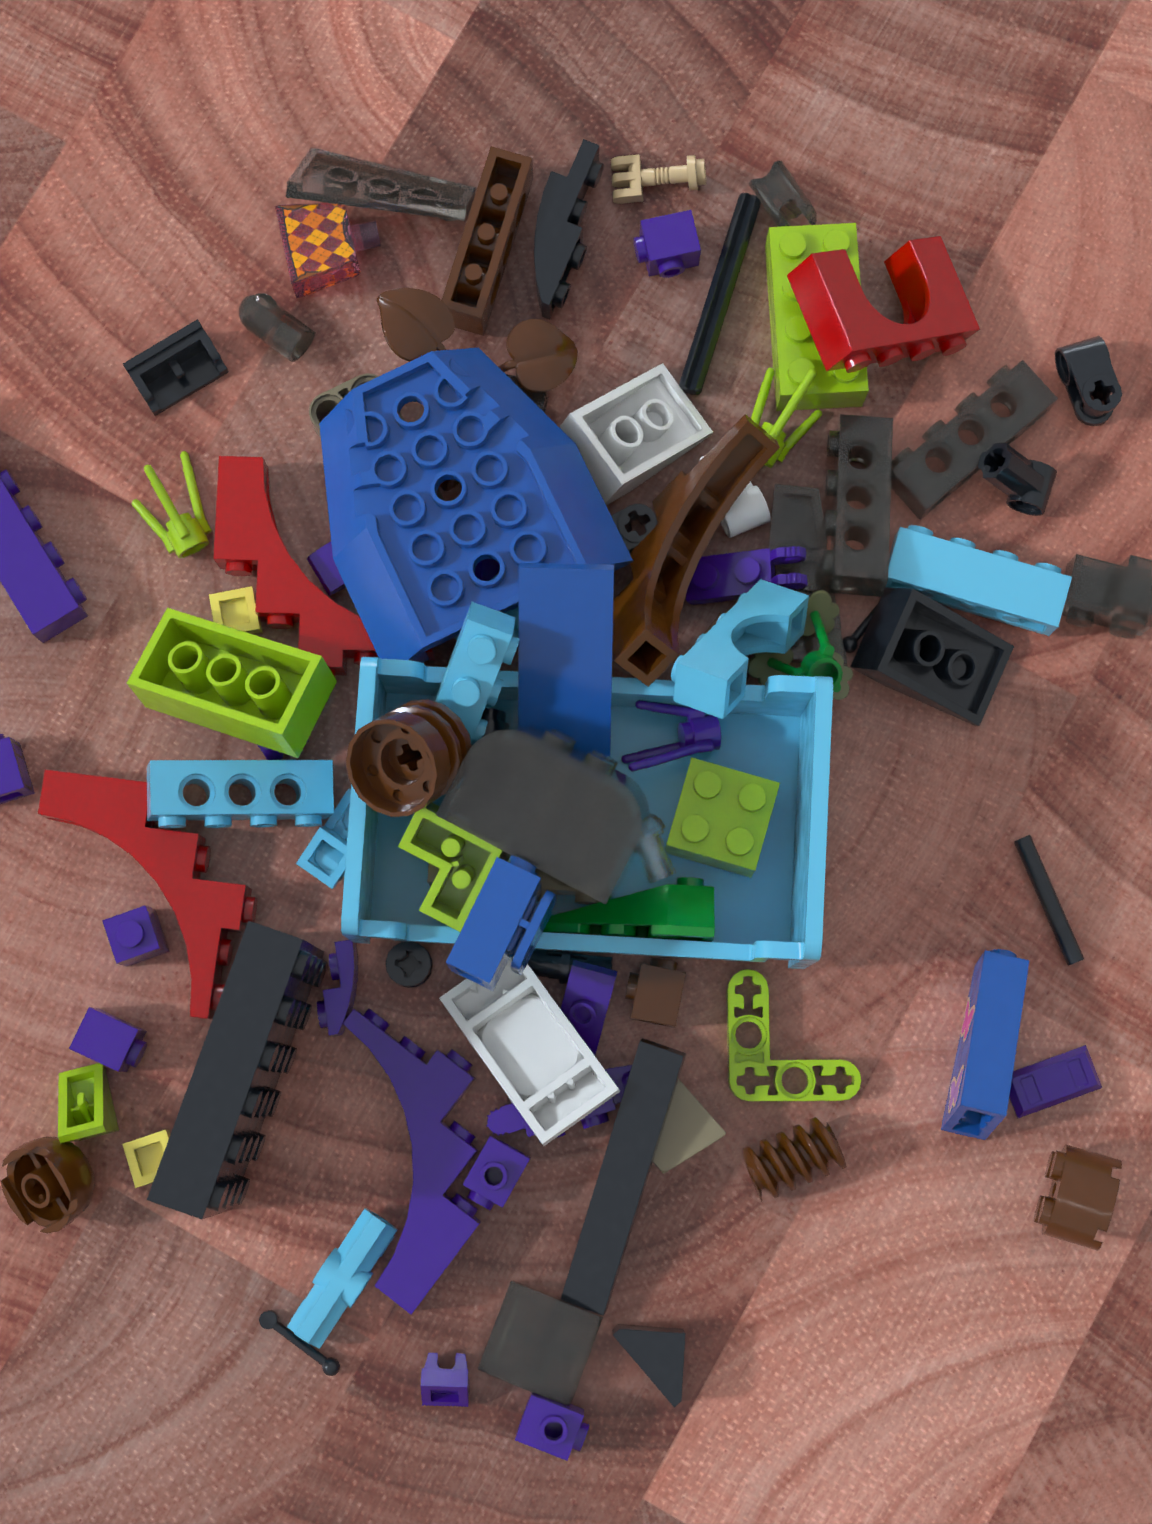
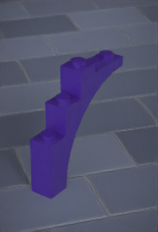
[343,1008,481,1314]

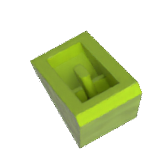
[58,1063,119,1143]

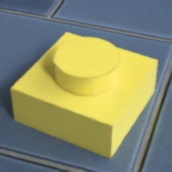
[209,586,262,634]
[122,1129,171,1188]

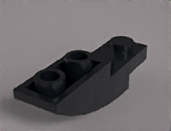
[534,139,604,320]

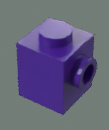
[633,210,701,278]
[463,1135,531,1210]
[515,1389,589,1461]

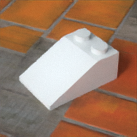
[560,363,713,505]

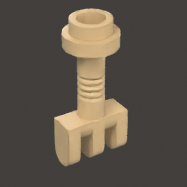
[611,154,706,204]

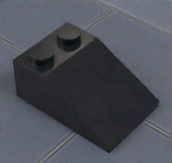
[850,587,1014,726]

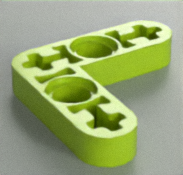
[727,969,861,1101]

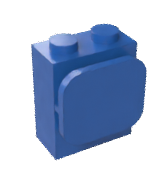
[446,855,557,991]

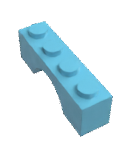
[671,579,809,719]

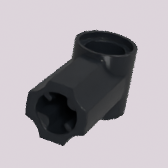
[978,443,1057,516]

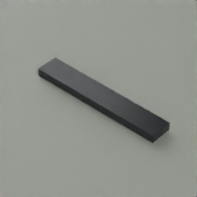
[560,1038,686,1316]

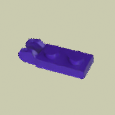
[686,546,808,605]

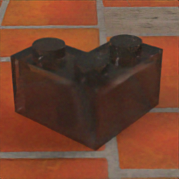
[1062,554,1152,639]

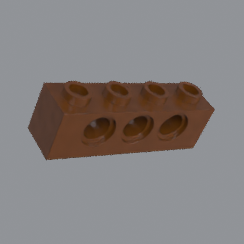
[442,146,534,336]

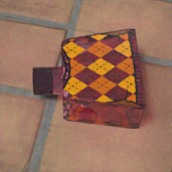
[275,202,381,299]

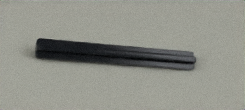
[679,193,761,395]

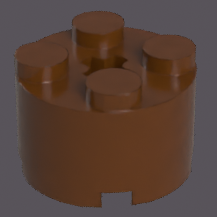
[1034,1144,1122,1251]

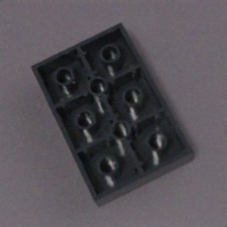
[147,921,328,1219]

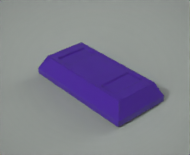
[1009,1045,1102,1119]

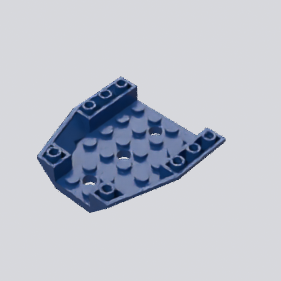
[319,347,633,663]

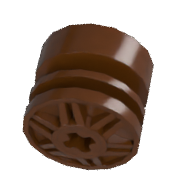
[346,699,473,817]

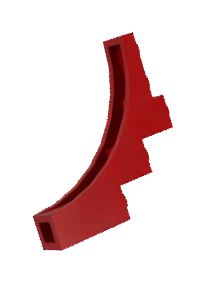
[214,456,435,677]
[38,770,257,1020]

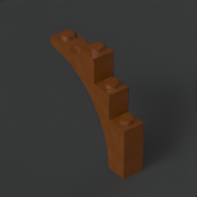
[612,414,780,687]

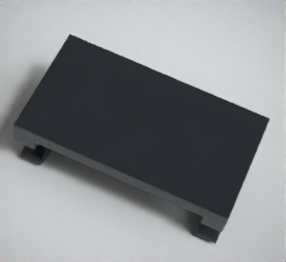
[123,319,229,416]

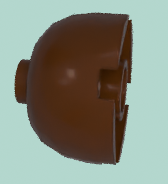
[1,1136,95,1234]

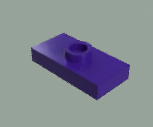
[561,960,618,1056]

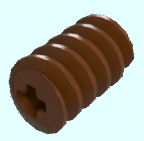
[743,1117,846,1201]

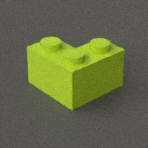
[398,802,509,932]

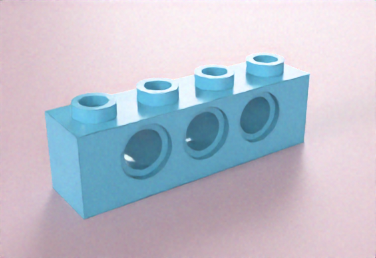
[147,760,334,828]

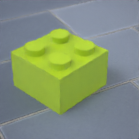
[664,757,780,878]

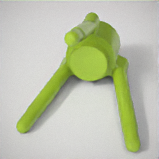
[751,368,822,468]
[132,451,212,558]

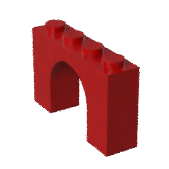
[787,236,980,373]

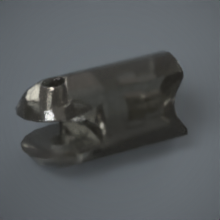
[749,160,817,227]
[239,293,316,362]

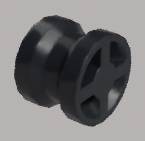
[386,941,433,988]

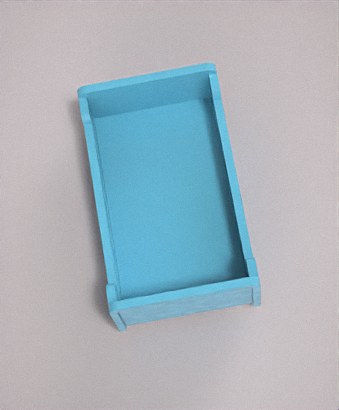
[341,657,833,969]

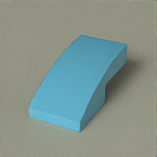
[296,788,351,889]

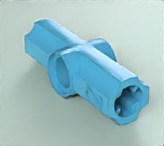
[287,1208,398,1349]

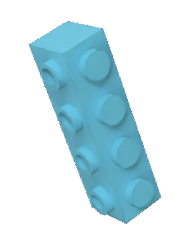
[880,525,1072,636]
[435,602,520,800]

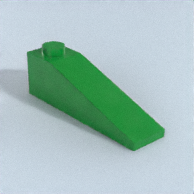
[543,877,715,942]

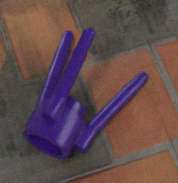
[621,700,721,772]

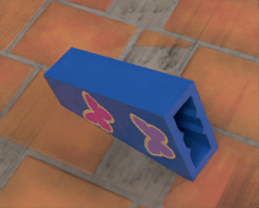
[941,949,1029,1140]

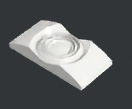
[439,957,620,1146]

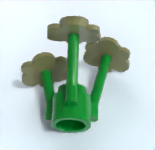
[747,590,853,700]

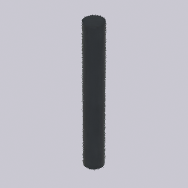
[1014,835,1084,966]

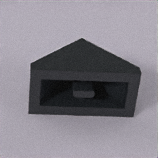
[612,1324,686,1408]

